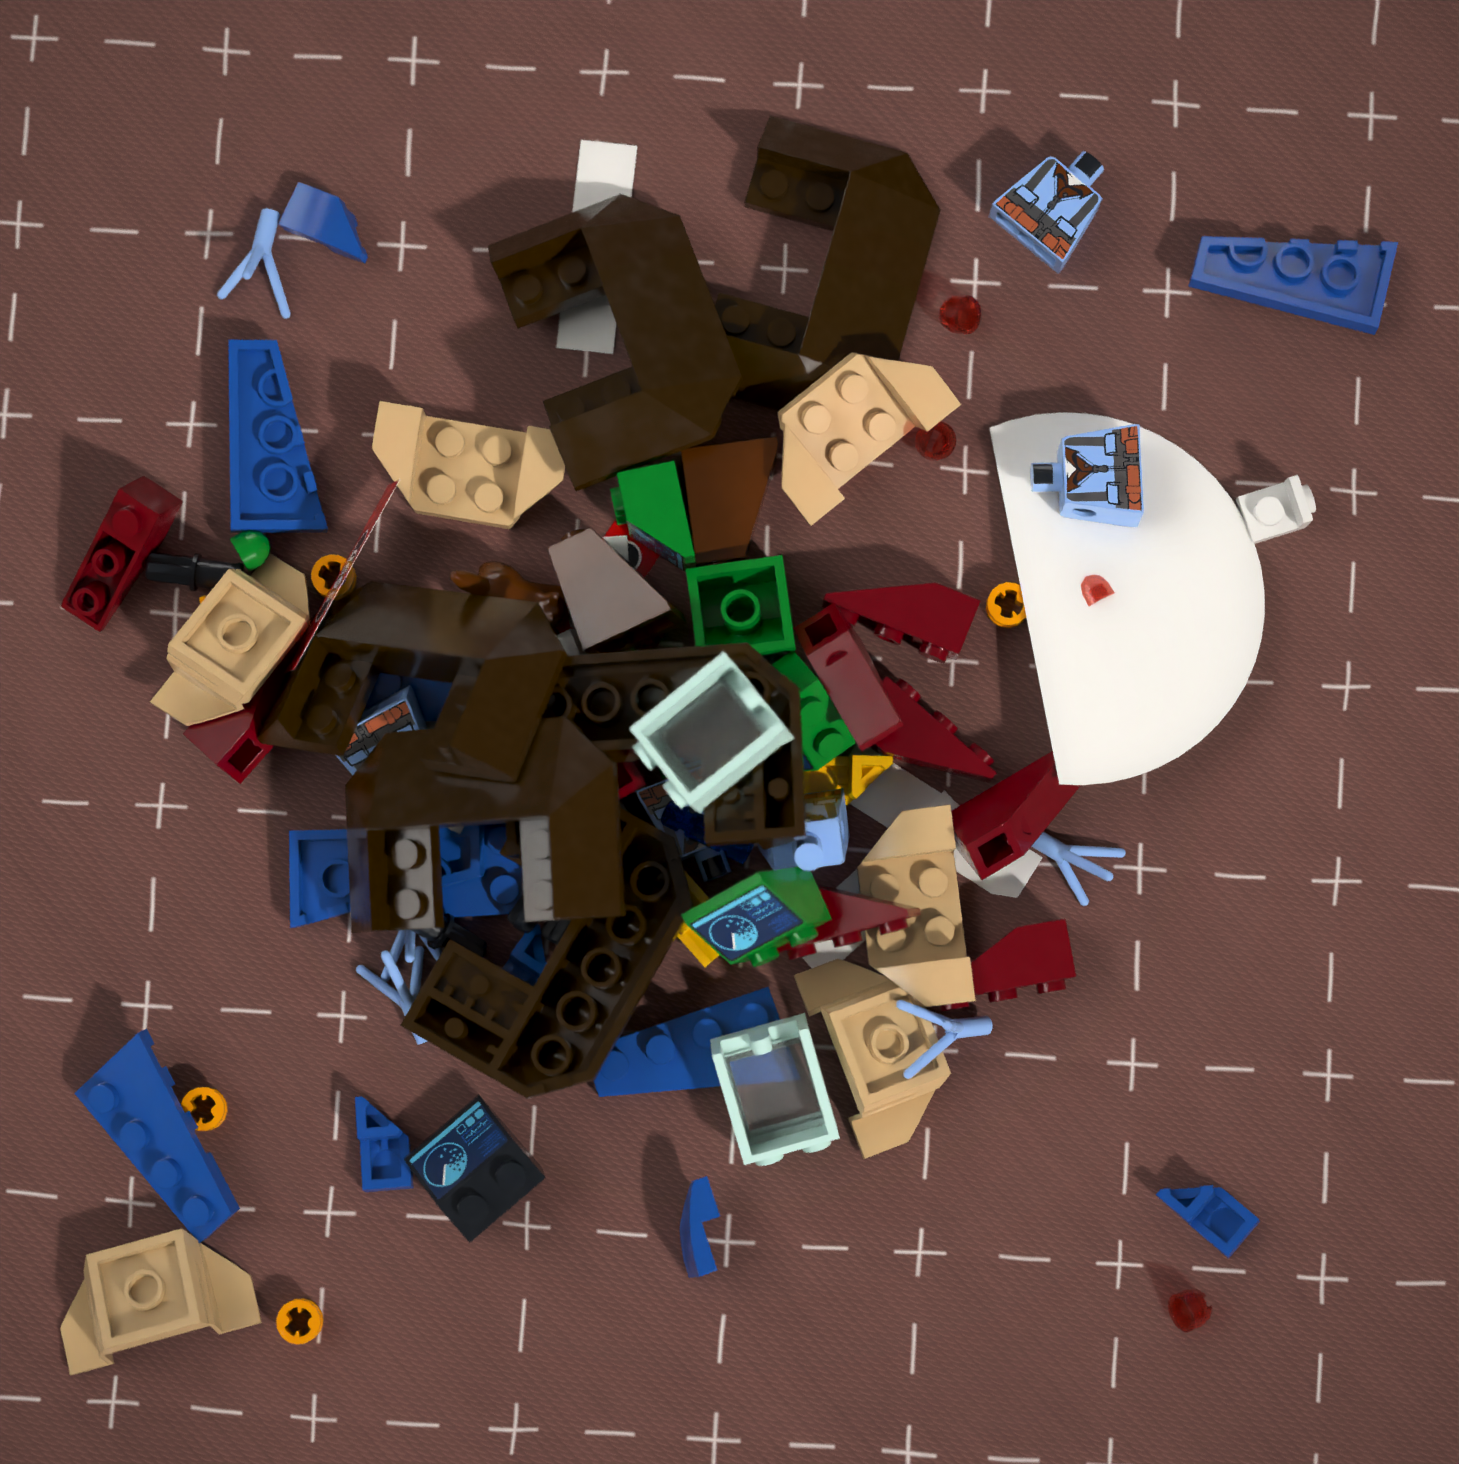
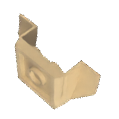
[777,352,961,526]
[372,401,565,529]
[150,553,310,726]
[857,805,976,1007]
[794,959,951,1159]
[60,1228,262,1376]

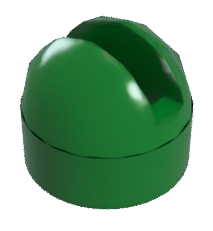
[230,530,270,572]

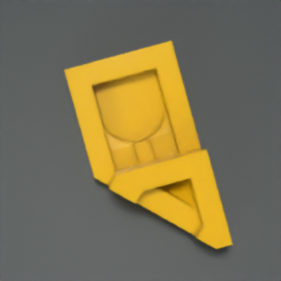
[804,755,893,805]

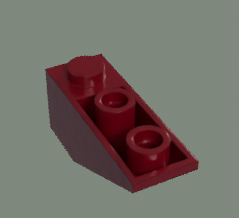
[60,476,183,632]
[822,582,981,663]
[793,602,904,751]
[183,641,300,784]
[871,676,997,783]
[951,751,1081,880]
[777,884,921,960]
[940,918,1076,1011]

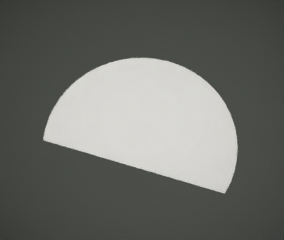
[989,412,1265,785]

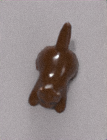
[449,561,569,635]

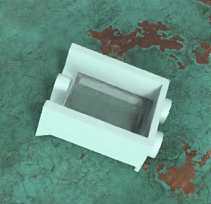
[629,652,795,813]
[710,1013,840,1166]

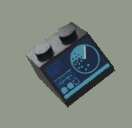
[404,1094,546,1243]

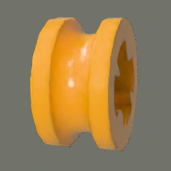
[311,554,357,601]
[986,582,1026,628]
[181,1087,228,1131]
[276,1298,324,1344]

